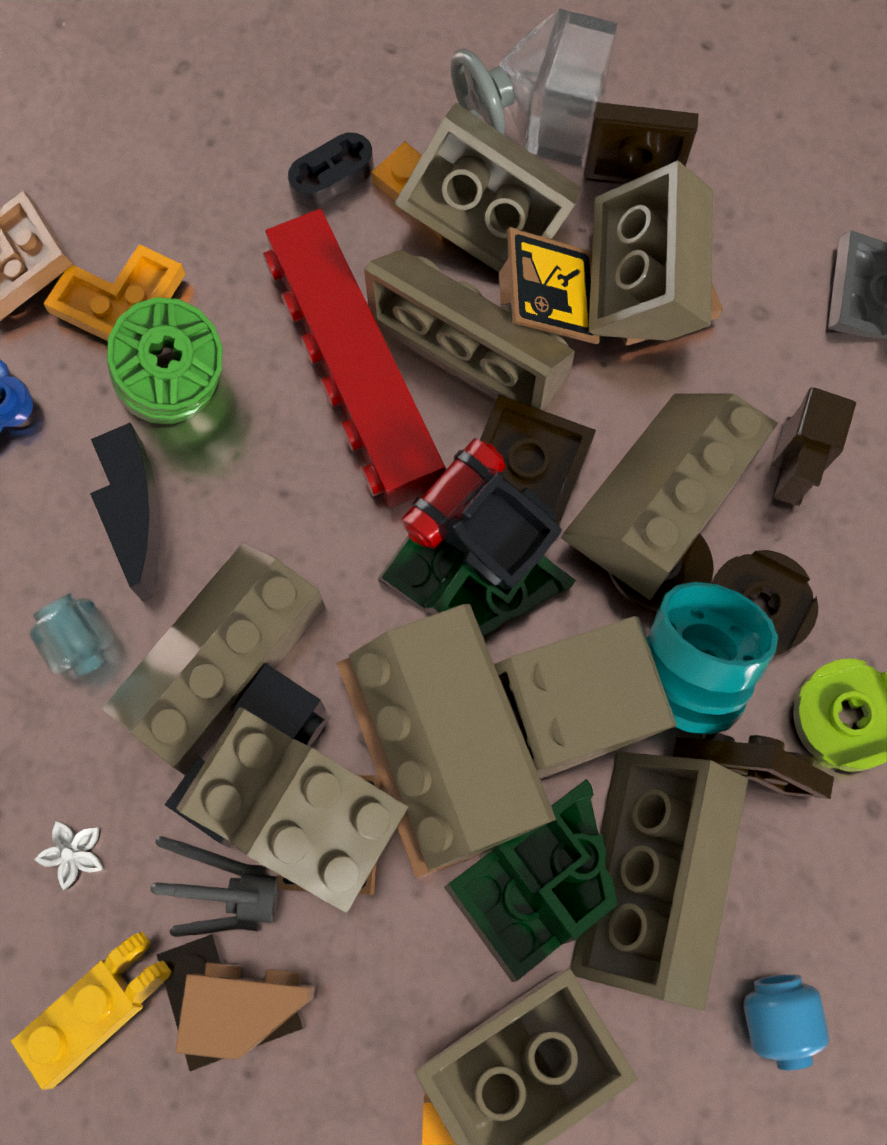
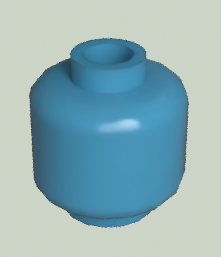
[744,974,829,1070]

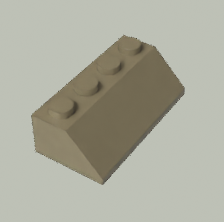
[364,249,575,411]
[561,394,778,601]
[102,543,325,775]
[349,604,556,871]
[571,751,748,1011]

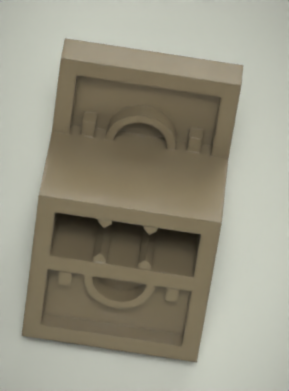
[176,707,408,913]

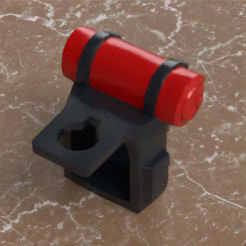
[401,438,562,590]

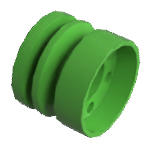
[107,297,223,425]

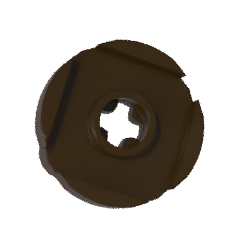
[710,550,819,660]

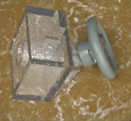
[450,9,618,166]

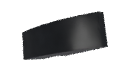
[90,422,161,601]

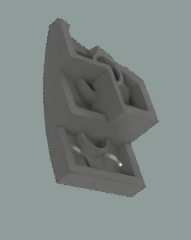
[828,230,887,339]

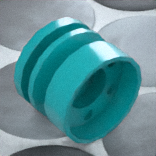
[646,582,778,734]

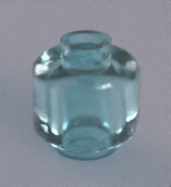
[29,593,114,678]

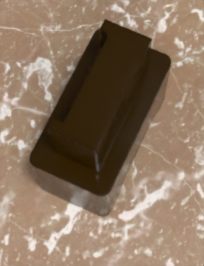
[772,387,856,506]

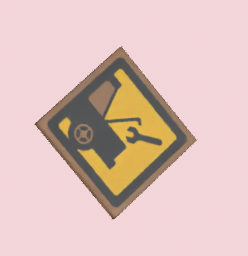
[499,227,600,344]

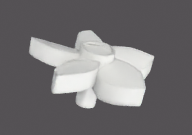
[34,821,104,890]

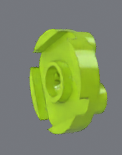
[793,658,887,772]

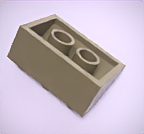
[394,102,581,272]
[589,160,713,341]

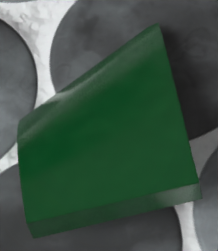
[378,536,576,636]
[444,779,618,982]

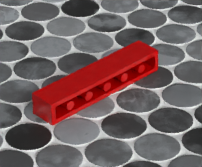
[262,208,446,509]

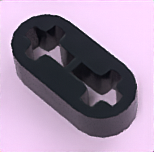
[288,133,373,207]

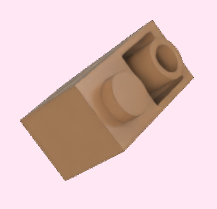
[175,962,315,1060]

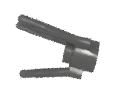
[151,836,278,937]

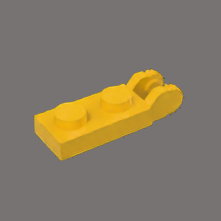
[11,932,171,1090]

